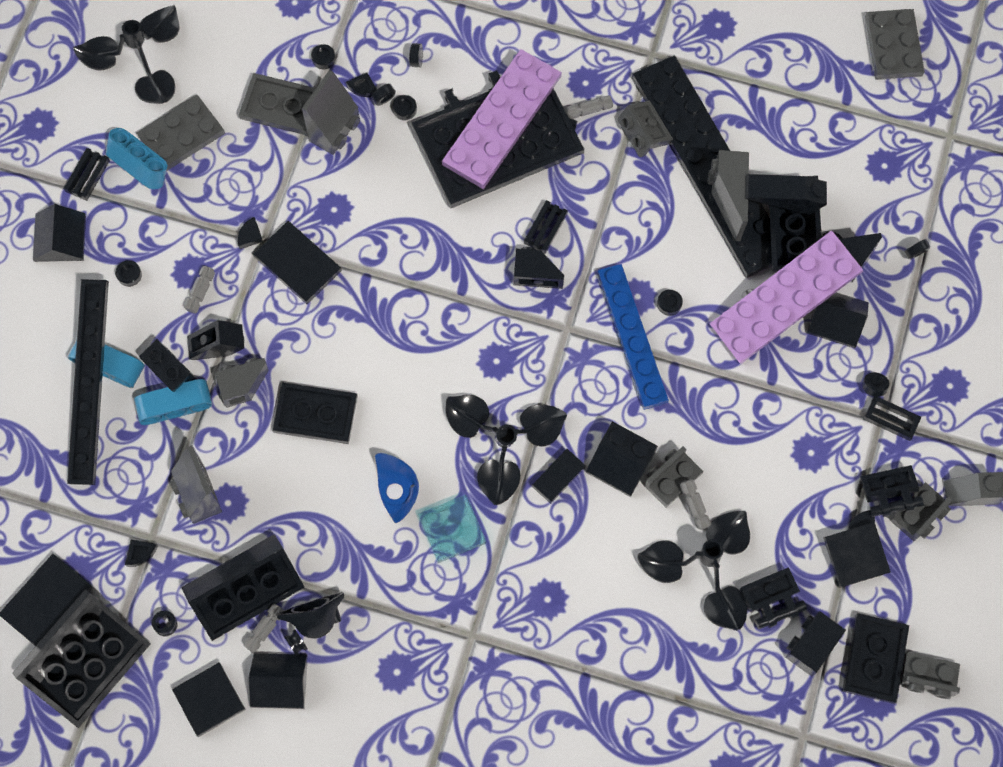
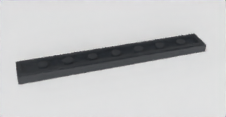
[67,279,109,485]

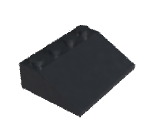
[13,589,151,729]

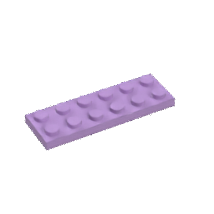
[442,49,562,189]
[710,230,864,364]

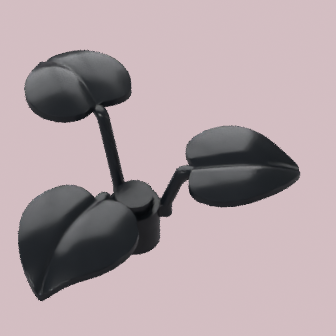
[73,5,180,104]
[446,395,567,505]
[637,511,750,631]

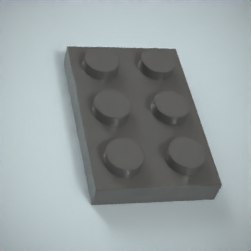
[865,9,925,80]
[239,73,316,136]
[136,94,225,171]

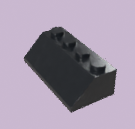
[769,175,822,273]
[181,534,305,641]

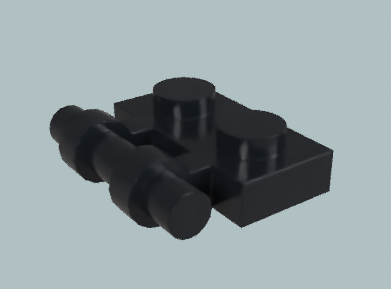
[860,465,924,517]
[740,567,807,630]

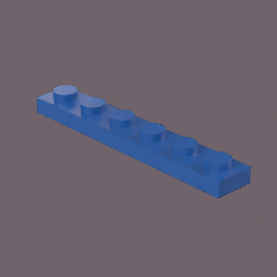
[597,264,669,410]

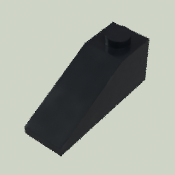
[746,174,827,215]

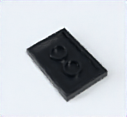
[253,221,342,305]
[272,382,358,444]
[0,553,94,646]
[842,613,909,704]

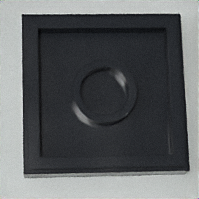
[823,522,891,588]
[172,662,246,737]

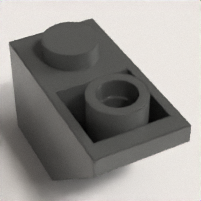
[215,358,269,408]

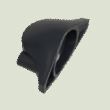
[276,592,344,639]

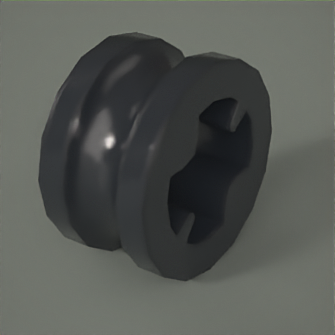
[152,610,178,637]
[284,629,308,656]

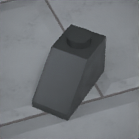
[944,472,1003,506]

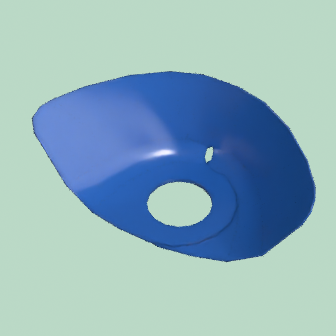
[375,453,419,523]

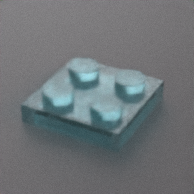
[418,495,486,563]

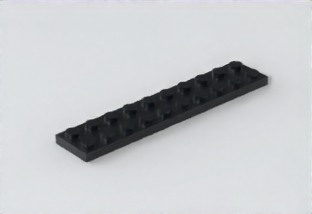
[632,55,772,278]

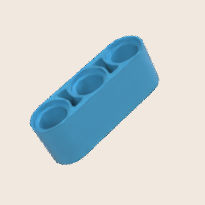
[106,128,168,189]
[67,340,145,388]
[134,379,212,425]

